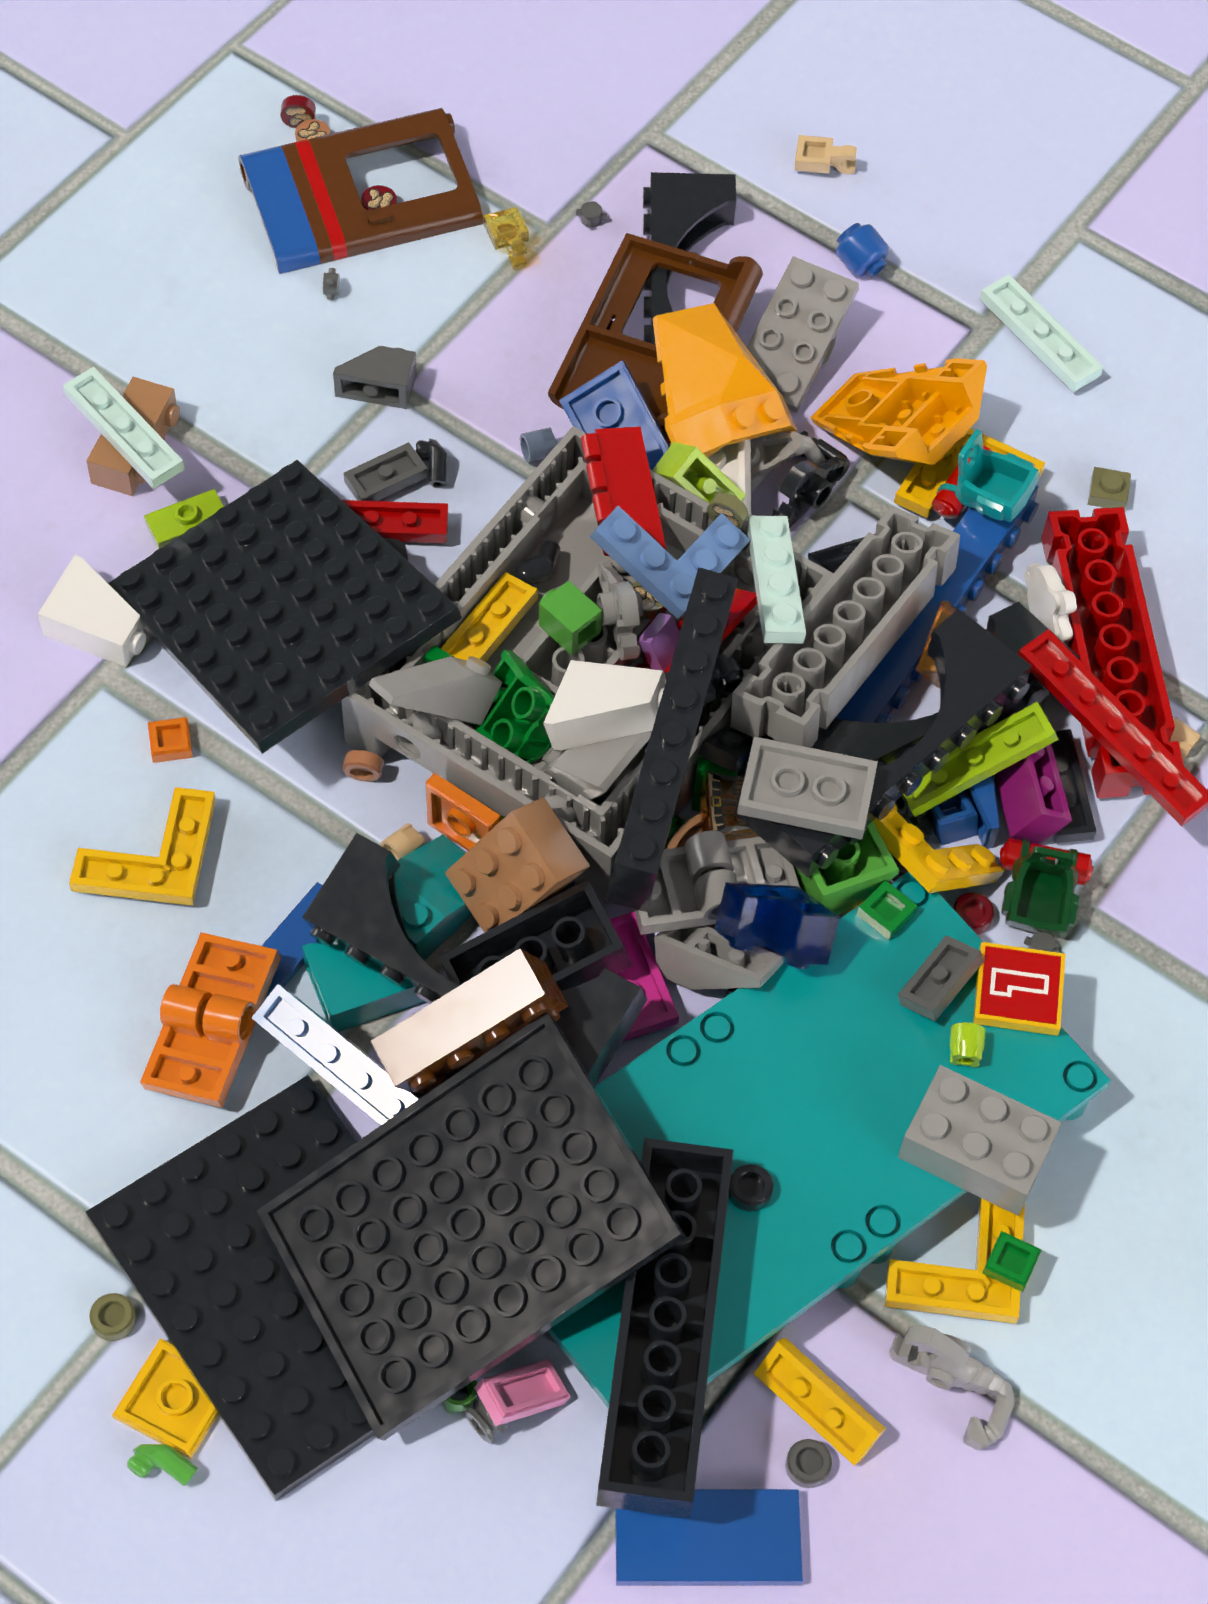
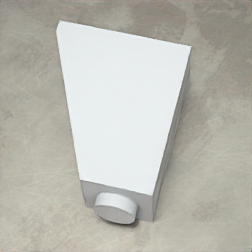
[38,555,146,667]
[544,660,666,751]

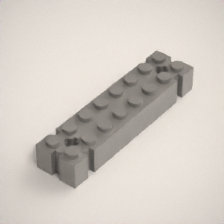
[730,506,960,748]

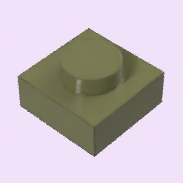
[1087,467,1131,510]

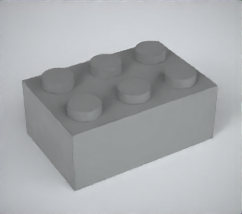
[898,1065,1062,1216]

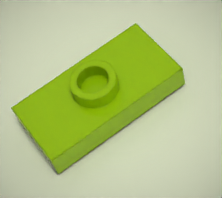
[144,489,224,549]

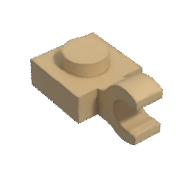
[795,135,857,174]

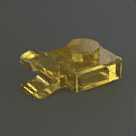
[483,207,529,270]

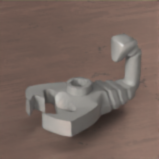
[750,431,825,492]
[597,559,643,661]
[889,1326,1015,1450]

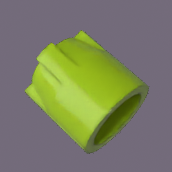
[949,1022,986,1067]

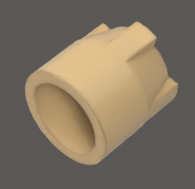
[1170,717,1202,759]
[381,823,425,860]

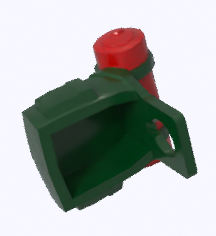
[1000,838,1094,936]

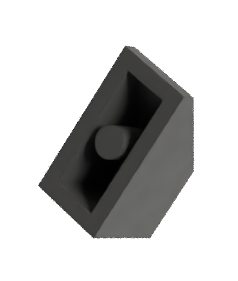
[333,346,417,409]

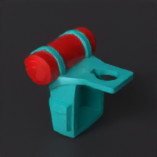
[931,429,1039,522]

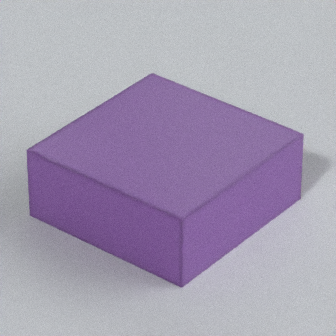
[637,613,680,672]

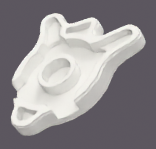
[1024,563,1077,646]

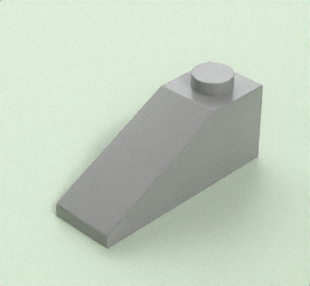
[369,656,502,725]
[654,926,783,990]

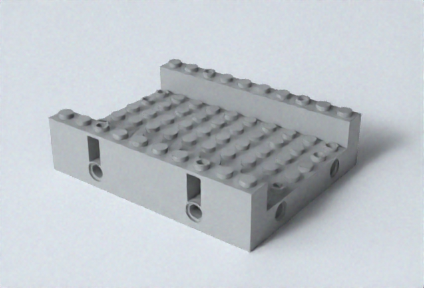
[341,426,834,905]

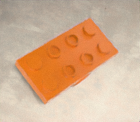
[140,932,281,1108]

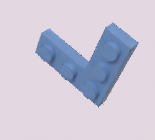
[589,506,750,619]

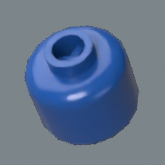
[836,223,889,278]

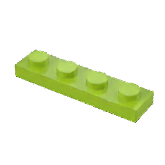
[903,701,1059,817]

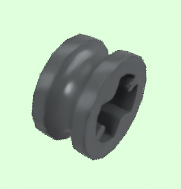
[464,1399,508,1444]

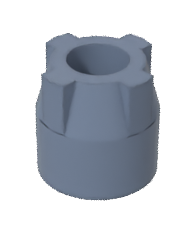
[520,427,557,463]

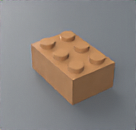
[445,797,590,933]

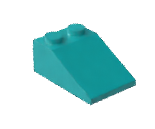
[395,834,472,961]

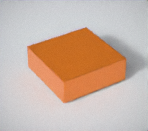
[147,717,193,763]

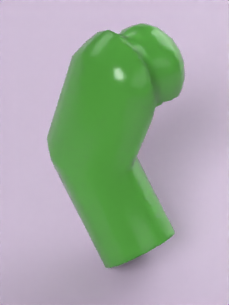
[127,1444,198,1486]

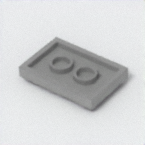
[737,737,878,840]

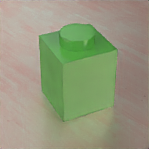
[539,581,602,655]

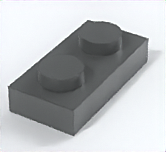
[343,442,428,501]
[898,935,983,1021]

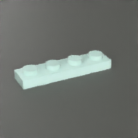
[980,274,1103,392]
[62,366,185,489]
[746,515,806,644]

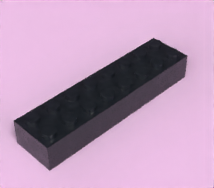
[596,1138,733,1519]

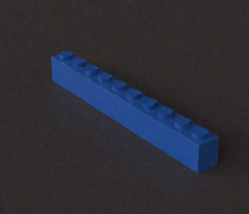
[835,485,1039,723]

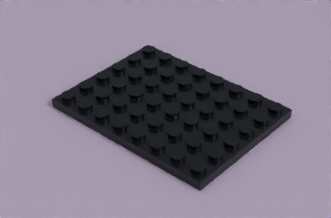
[108,460,462,754]
[257,1012,686,1441]
[85,1075,375,1501]

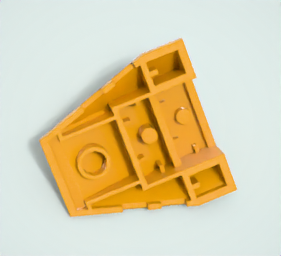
[653,303,798,457]
[810,358,987,465]

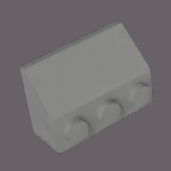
[541,731,652,800]

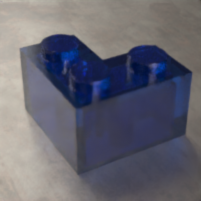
[714,882,840,969]

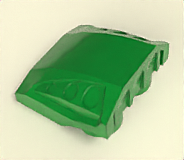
[471,649,555,764]

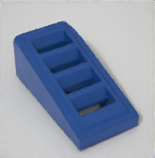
[964,775,1000,849]
[925,791,978,845]

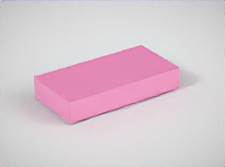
[474,1359,571,1426]

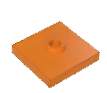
[426,772,500,851]

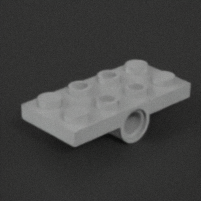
[747,256,859,413]
[634,830,805,935]

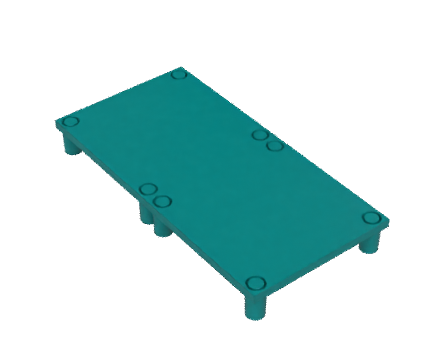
[548,872,1111,1409]

